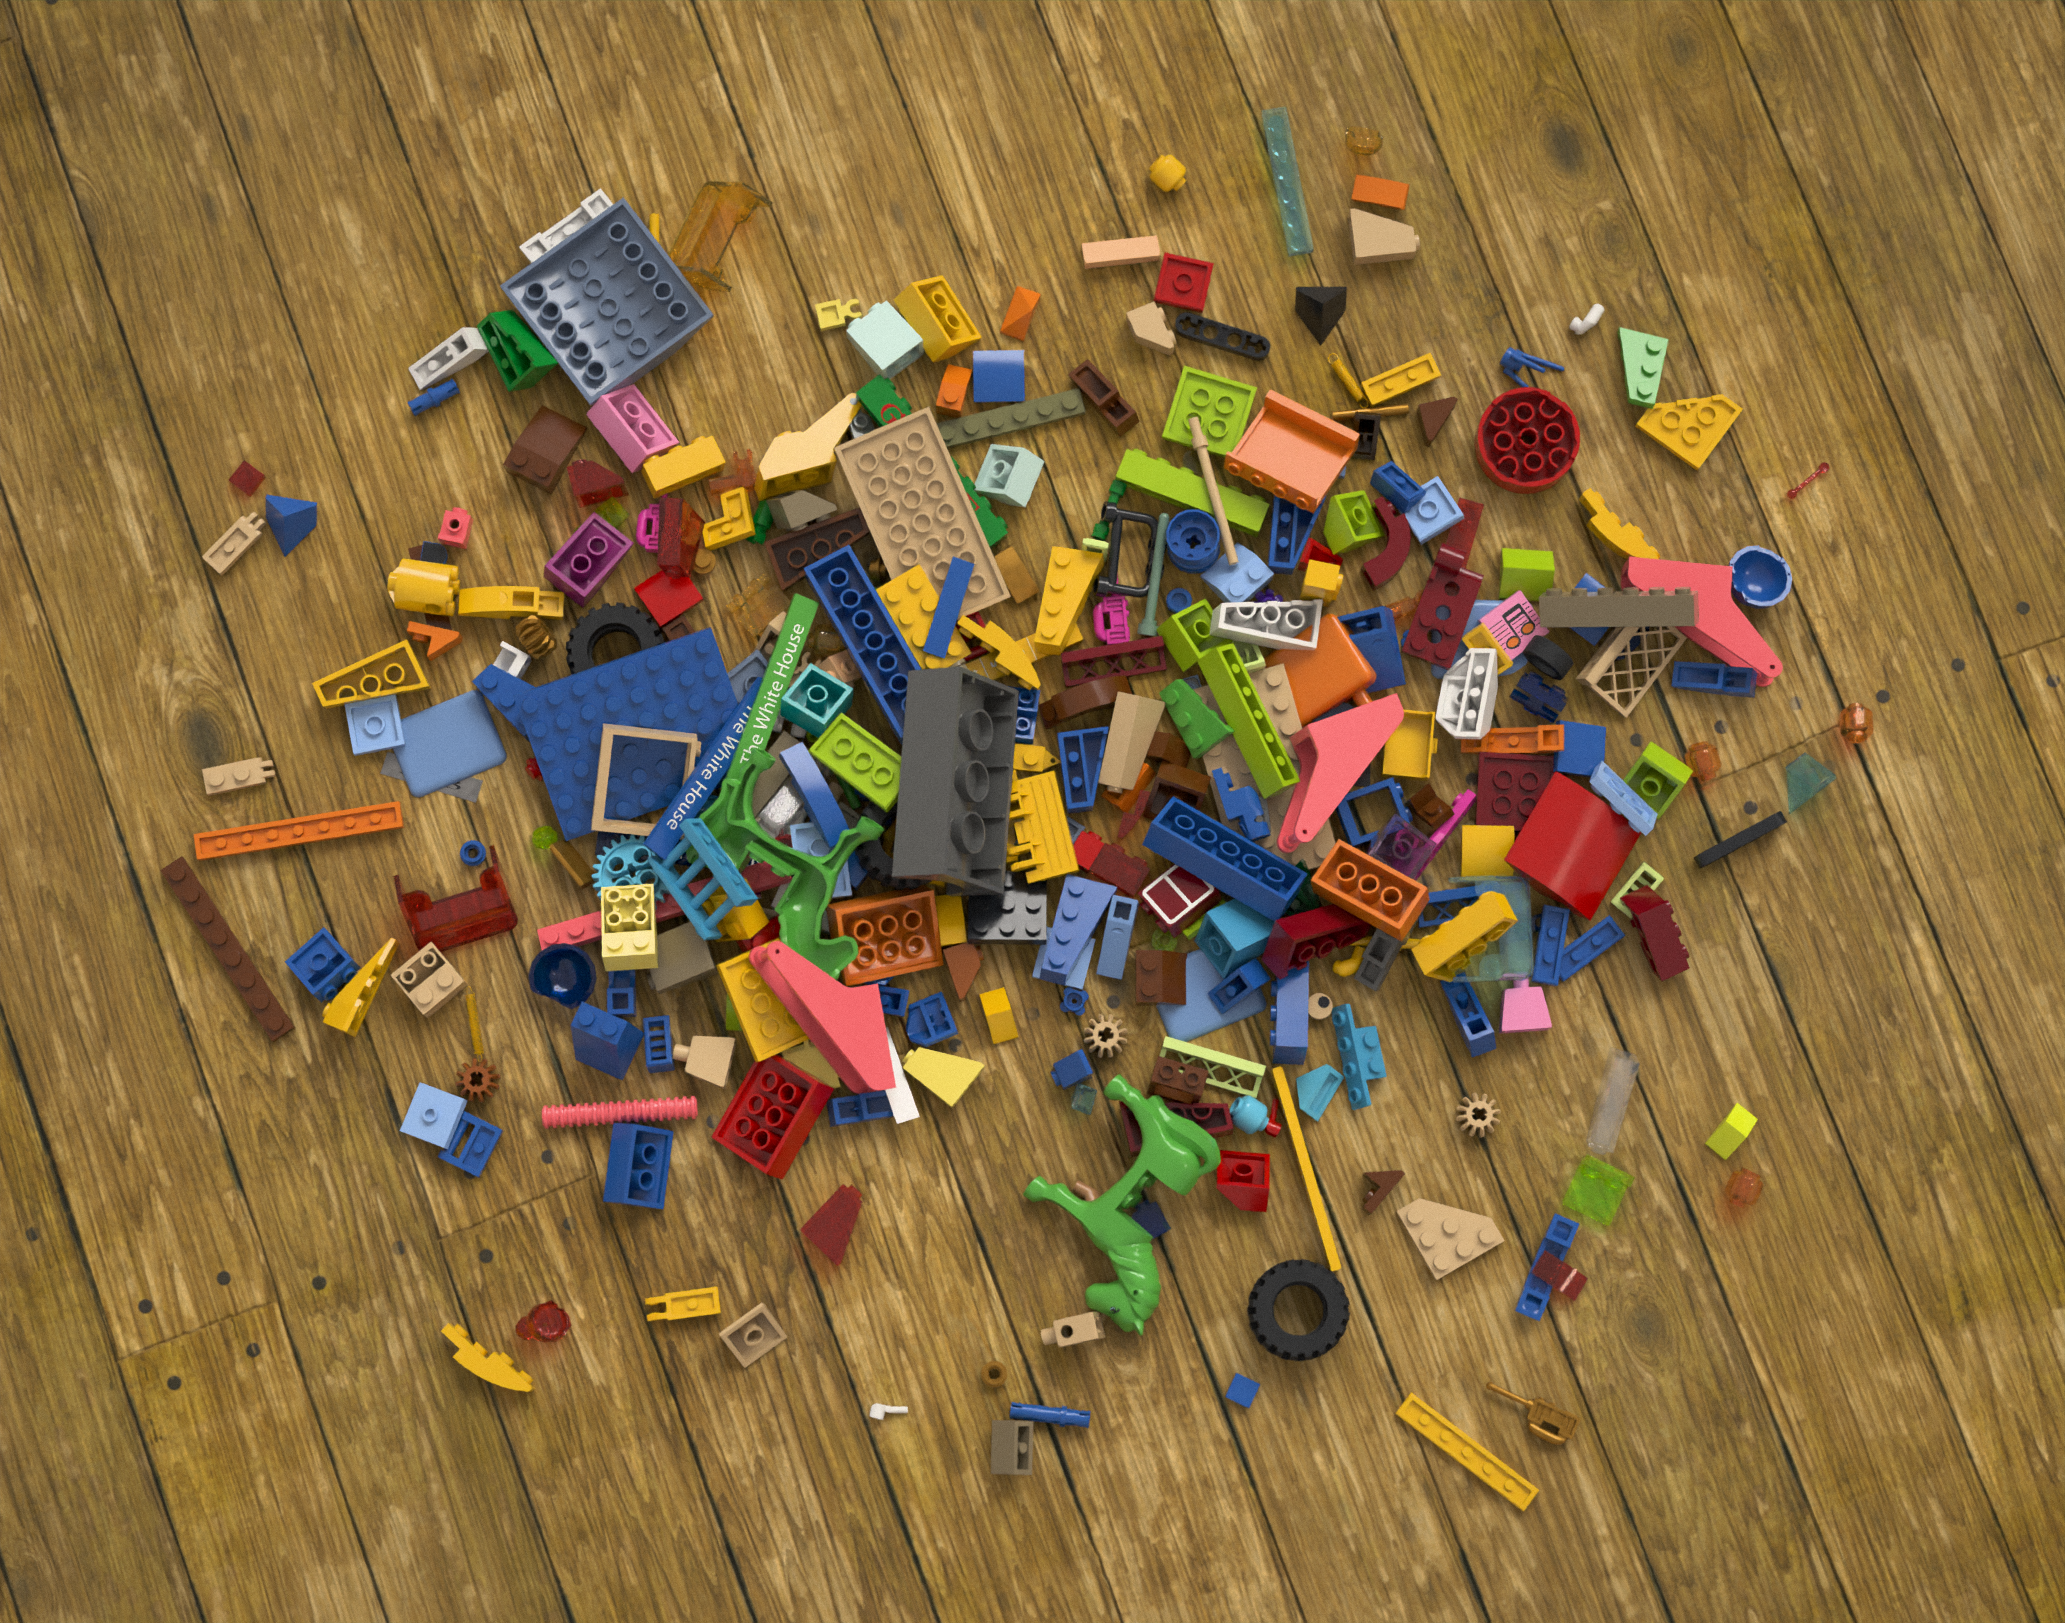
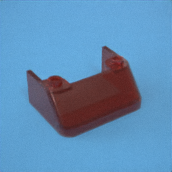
[393,845,518,952]

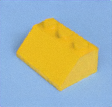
[894,275,982,363]

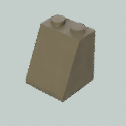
[647,921,718,994]

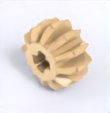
[1084,1014,1127,1058]
[1456,1093,1500,1138]

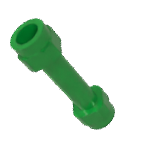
[1091,480,1127,541]

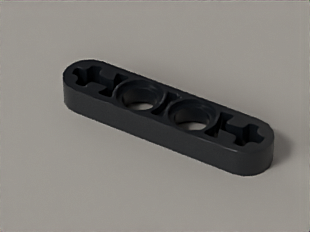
[1175,312,1270,361]
[1694,811,1787,869]

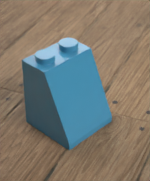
[1194,899,1275,979]

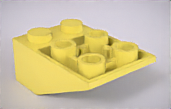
[601,884,658,971]

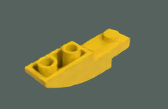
[1579,488,1660,560]
[458,586,564,620]
[956,615,1041,691]
[441,1323,535,1392]

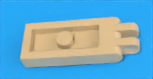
[202,512,266,576]
[202,757,276,796]

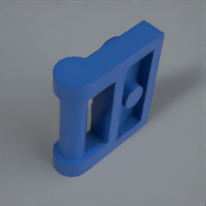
[438,1111,503,1178]

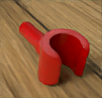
[1265,1099,1282,1138]

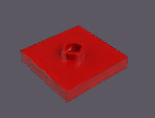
[1153,252,1214,313]

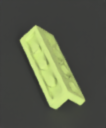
[1160,1036,1266,1098]

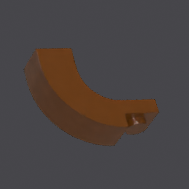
[1038,675,1132,729]

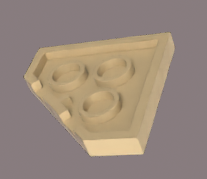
[1396,1198,1504,1280]

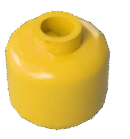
[1149,154,1186,192]

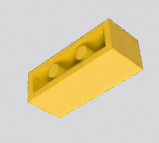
[641,435,726,499]
[1299,559,1343,607]

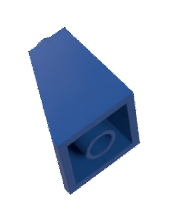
[571,1002,645,1081]

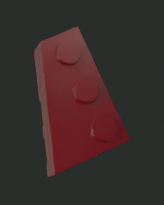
[1620,885,1690,981]

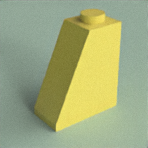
[902,1047,985,1108]

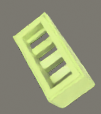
[1082,538,1110,563]
[1611,861,1664,918]

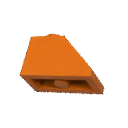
[936,364,973,418]

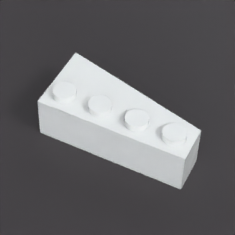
[1209,599,1323,650]

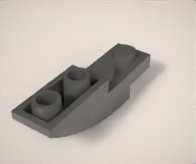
[1354,909,1424,991]

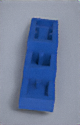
[779,742,849,849]

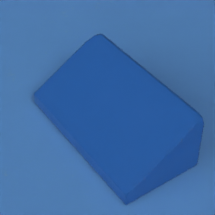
[1370,461,1426,513]

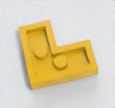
[701,487,756,551]

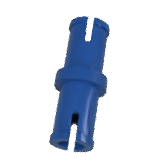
[407,379,460,416]

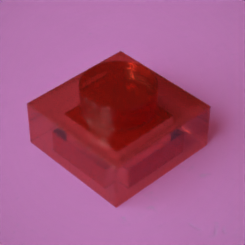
[229,460,266,497]

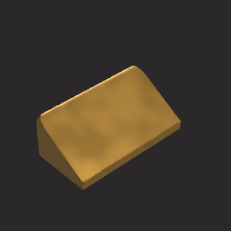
[549,839,595,889]

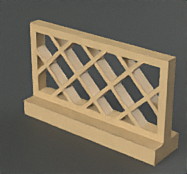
[1576,626,1687,718]

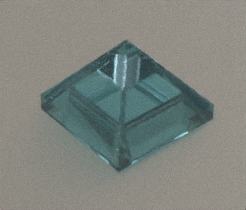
[1071,1083,1097,1115]

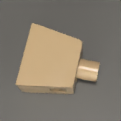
[673,1036,737,1089]
[1041,1312,1106,1347]

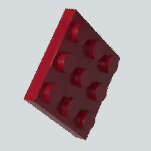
[1475,752,1555,832]

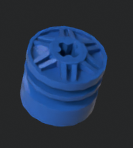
[1166,509,1220,574]

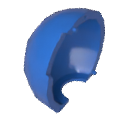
[1728,545,1792,609]

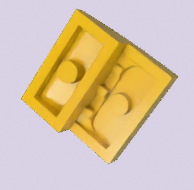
[1460,825,1514,882]

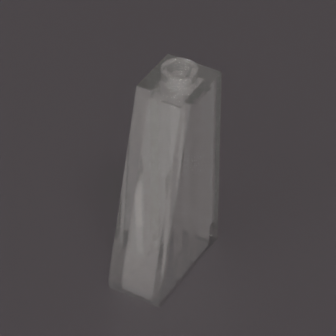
[758,756,834,837]
[1586,1047,1640,1155]

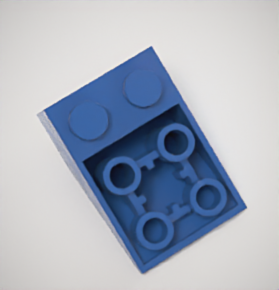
[1337,606,1406,693]

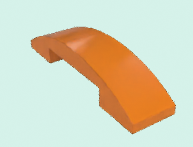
[1461,725,1564,755]

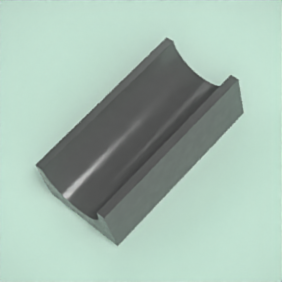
[892,666,1019,897]

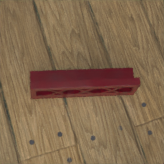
[1060,636,1167,688]

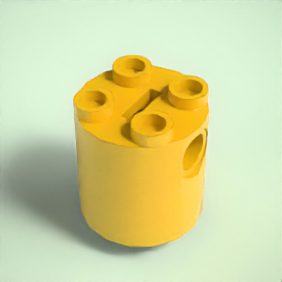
[387,558,460,616]

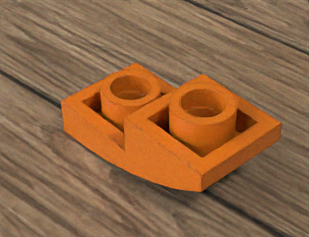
[1351,175,1410,210]

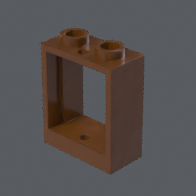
[1147,1056,1209,1104]

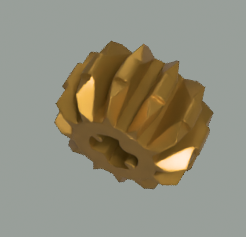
[515,615,557,660]

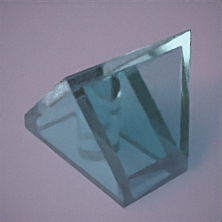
[1785,752,1836,814]

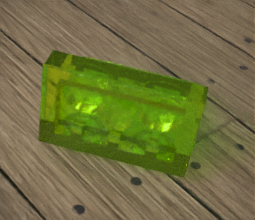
[1562,1154,1635,1226]

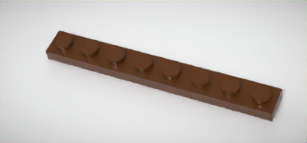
[160,856,296,1042]

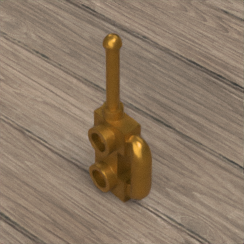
[1486,1382,1581,1445]

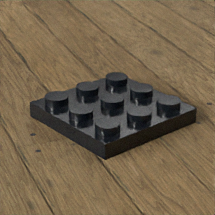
[968,871,1047,945]

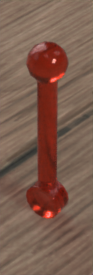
[1787,462,1830,499]

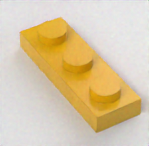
[1361,353,1441,407]

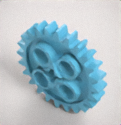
[591,834,675,910]

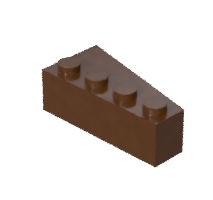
[764,507,870,593]

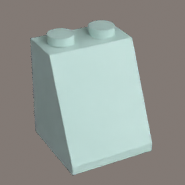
[846,300,924,379]

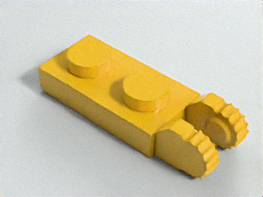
[645,1287,721,1321]

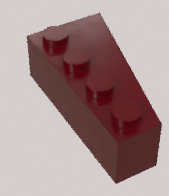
[1262,904,1371,979]

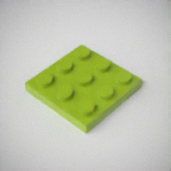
[1162,366,1257,458]

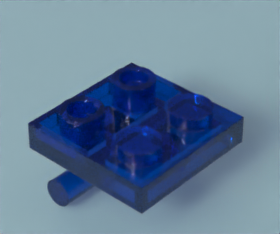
[1509,671,1568,723]

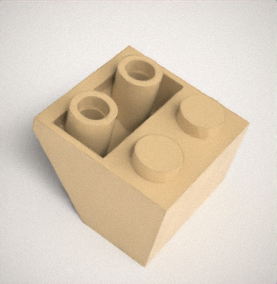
[391,942,468,1018]

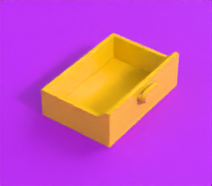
[1381,710,1438,781]

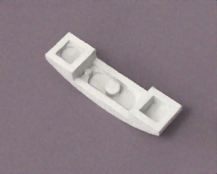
[519,188,613,263]

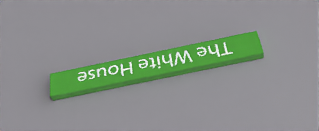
[725,593,819,779]

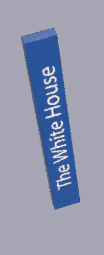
[643,677,762,860]

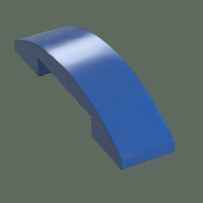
[1515,1213,1579,1321]

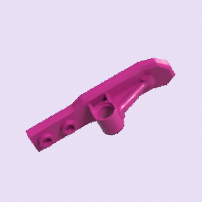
[1391,789,1476,881]

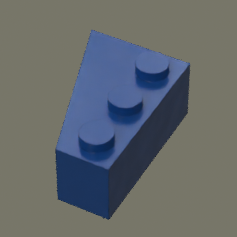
[1267,495,1326,575]
[472,664,535,742]
[1057,726,1109,814]

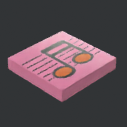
[1478,590,1549,660]

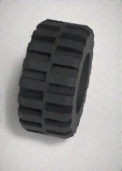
[566,602,665,675]
[854,801,932,890]
[1247,1259,1350,1361]

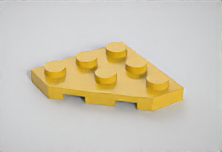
[1635,394,1743,470]

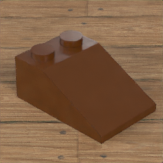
[503,405,588,495]

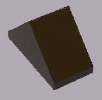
[1351,411,1381,460]

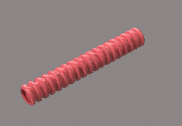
[542,1096,698,1129]

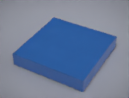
[1553,720,1606,778]

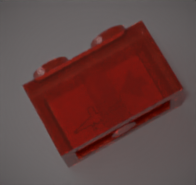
[1089,842,1150,899]

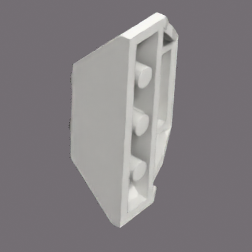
[1435,648,1498,739]

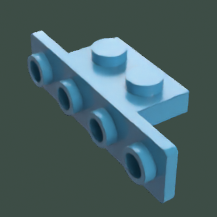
[1331,1003,1387,1110]

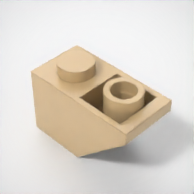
[1126,302,1177,355]

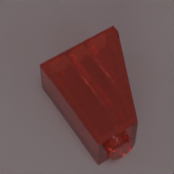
[657,498,705,579]
[800,1184,863,1267]

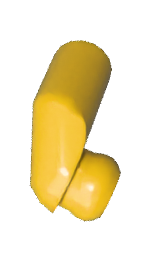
[1332,946,1365,977]

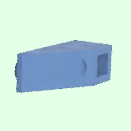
[1096,895,1139,980]

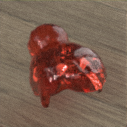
[515,1300,572,1343]

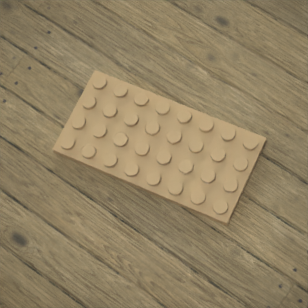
[834,407,1011,620]
[1193,663,1335,870]

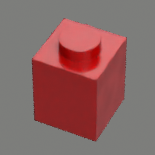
[1073,831,1104,874]

